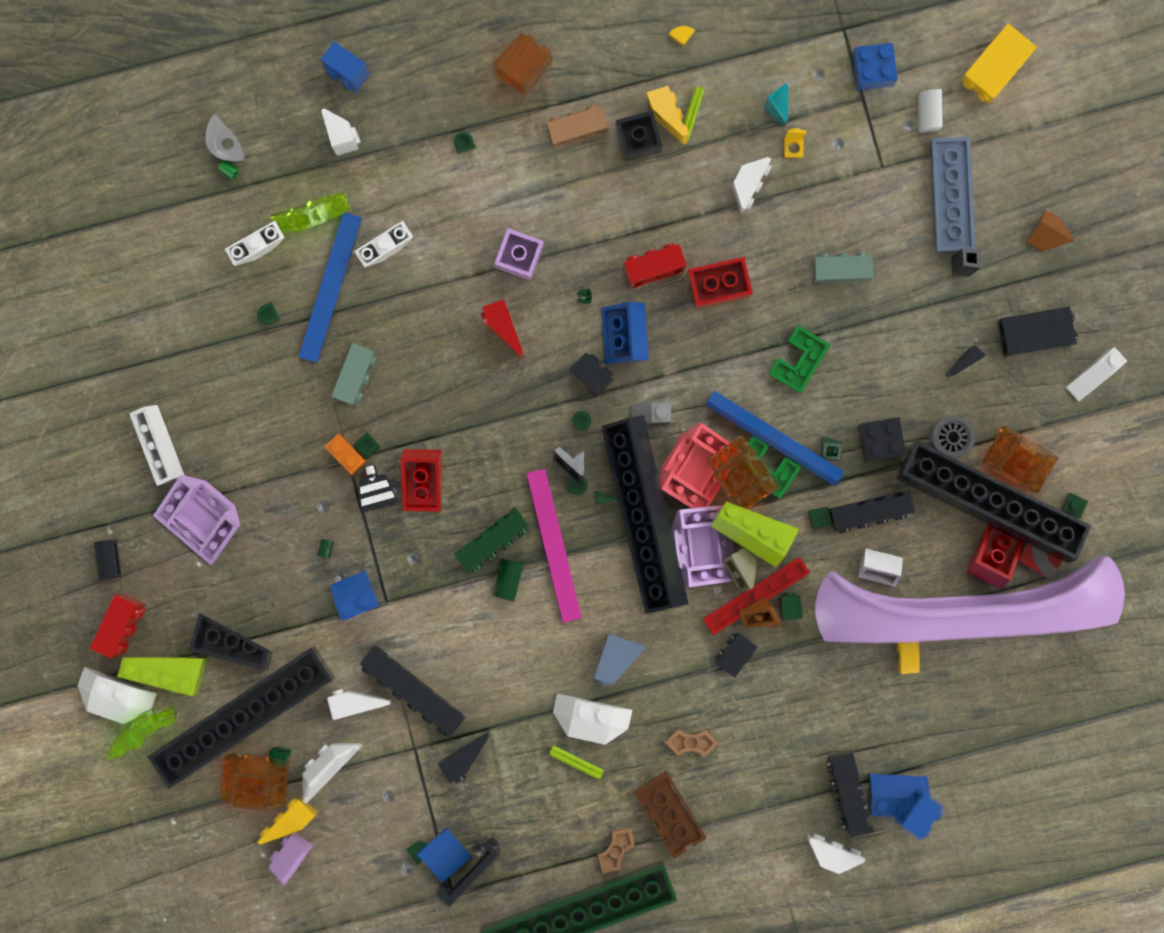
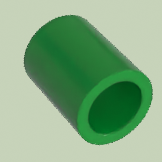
[218,160,240,180]

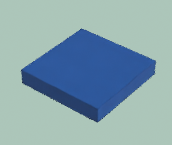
[417,827,472,883]

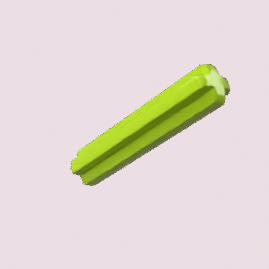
[683,86,704,142]
[549,746,603,779]

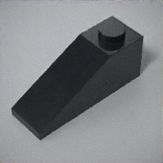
[438,731,490,784]

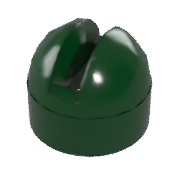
[576,289,592,304]

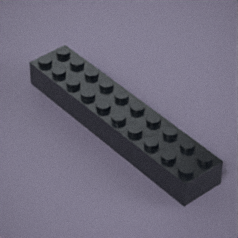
[601,415,689,614]
[896,440,1091,563]
[148,646,336,790]

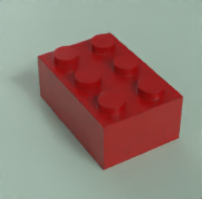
[623,243,687,290]
[687,257,753,310]
[89,594,146,658]

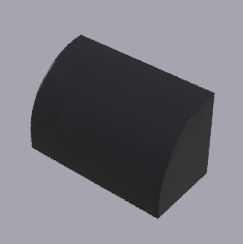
[94,539,122,581]

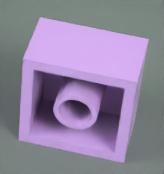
[494,228,544,281]

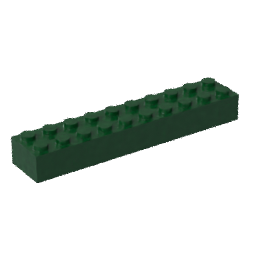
[479,860,678,933]

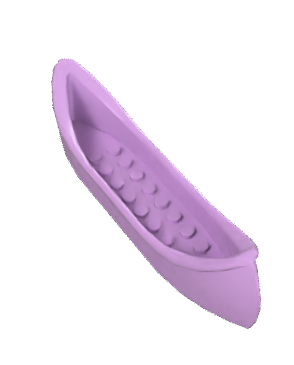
[815,555,1125,643]

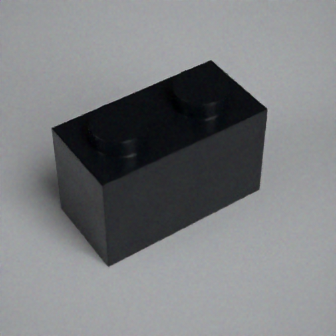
[570,352,614,397]
[715,632,758,678]

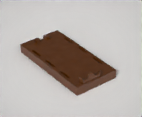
[633,771,707,859]

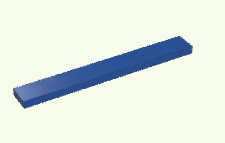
[299,212,362,363]
[705,391,844,486]

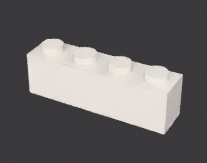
[129,405,184,486]

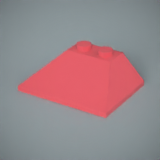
[660,422,742,509]

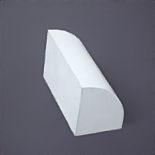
[918,89,942,133]
[858,548,903,587]

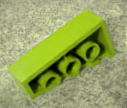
[711,502,799,567]
[117,656,208,696]

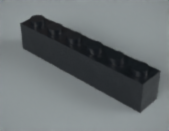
[360,645,466,737]

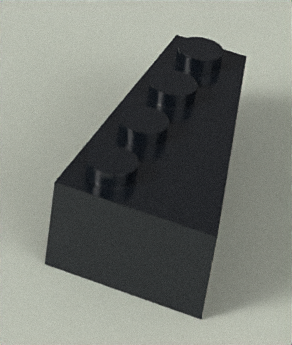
[829,490,915,534]
[188,613,273,671]
[826,750,874,838]

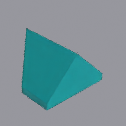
[764,84,789,126]

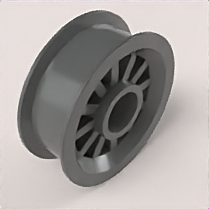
[929,416,975,459]

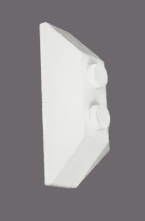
[78,667,157,724]
[553,693,632,745]
[303,743,363,804]

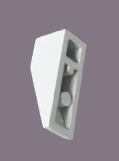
[1065,347,1127,402]
[327,689,392,720]

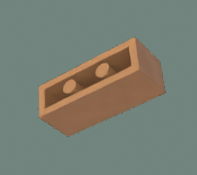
[547,105,608,149]

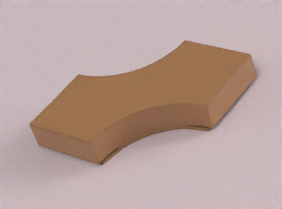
[664,728,719,757]
[597,826,635,874]

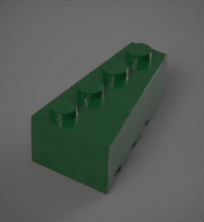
[454,507,530,573]

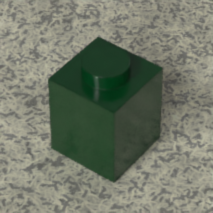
[779,592,803,620]

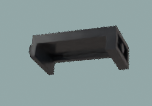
[998,306,1078,358]
[436,836,501,908]

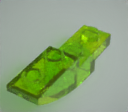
[270,191,350,233]
[107,706,177,760]

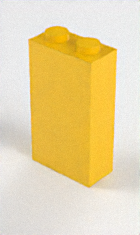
[961,23,1037,104]

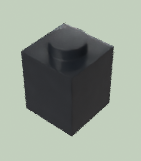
[951,248,981,277]

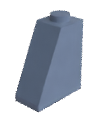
[594,633,646,686]

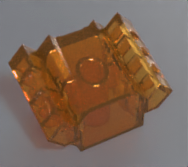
[983,425,1058,493]
[708,435,779,510]
[220,753,289,810]

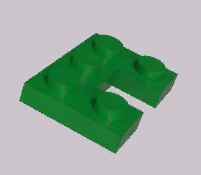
[768,325,831,394]
[732,435,801,499]

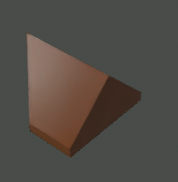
[1026,210,1074,252]
[739,597,780,628]

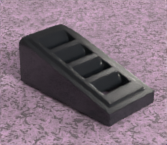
[946,345,986,377]

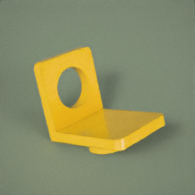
[784,128,806,158]

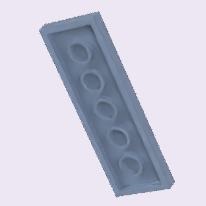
[930,137,976,252]

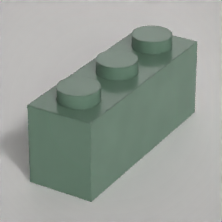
[813,252,874,283]
[331,343,377,406]

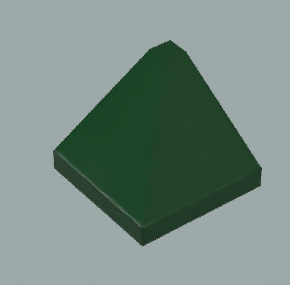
[821,437,842,460]
[594,491,615,504]

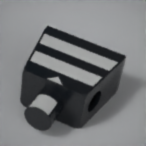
[359,465,399,513]

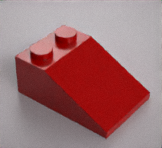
[480,299,524,359]
[400,449,443,512]
[966,524,1024,590]

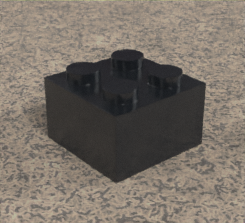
[615,110,663,162]
[858,417,906,463]

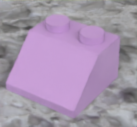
[269,832,313,884]

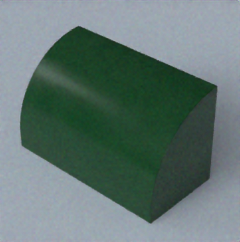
[492,558,524,602]

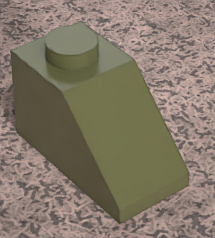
[722,547,757,593]

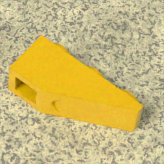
[647,86,689,144]
[258,797,318,845]

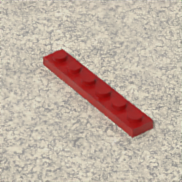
[703,557,810,635]

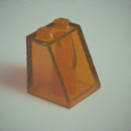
[494,33,552,96]

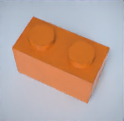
[325,434,368,475]

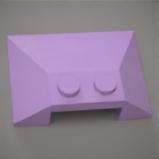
[153,475,240,565]
[671,505,734,587]

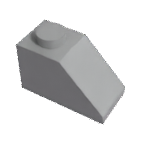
[631,402,671,424]

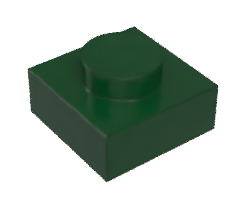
[1061,493,1088,519]

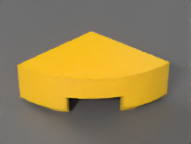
[669,26,695,47]

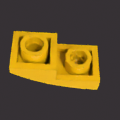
[897,641,920,674]

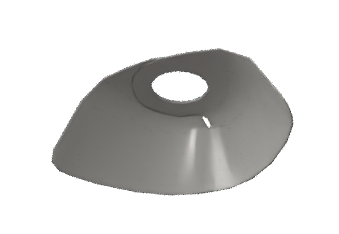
[205,115,245,161]

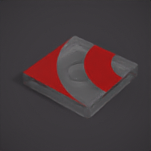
[1017,543,1063,580]

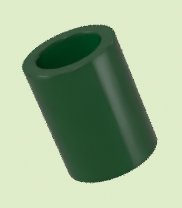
[317,539,334,558]

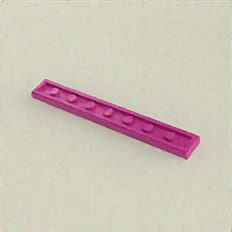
[527,469,582,623]

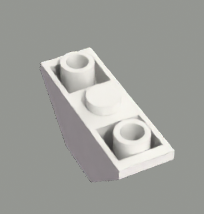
[732,157,772,213]
[225,221,285,266]
[354,221,413,268]
[807,834,865,874]

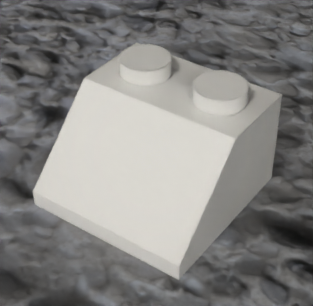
[321,109,360,156]

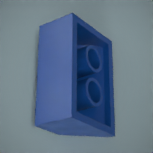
[601,302,649,364]
[868,774,931,817]

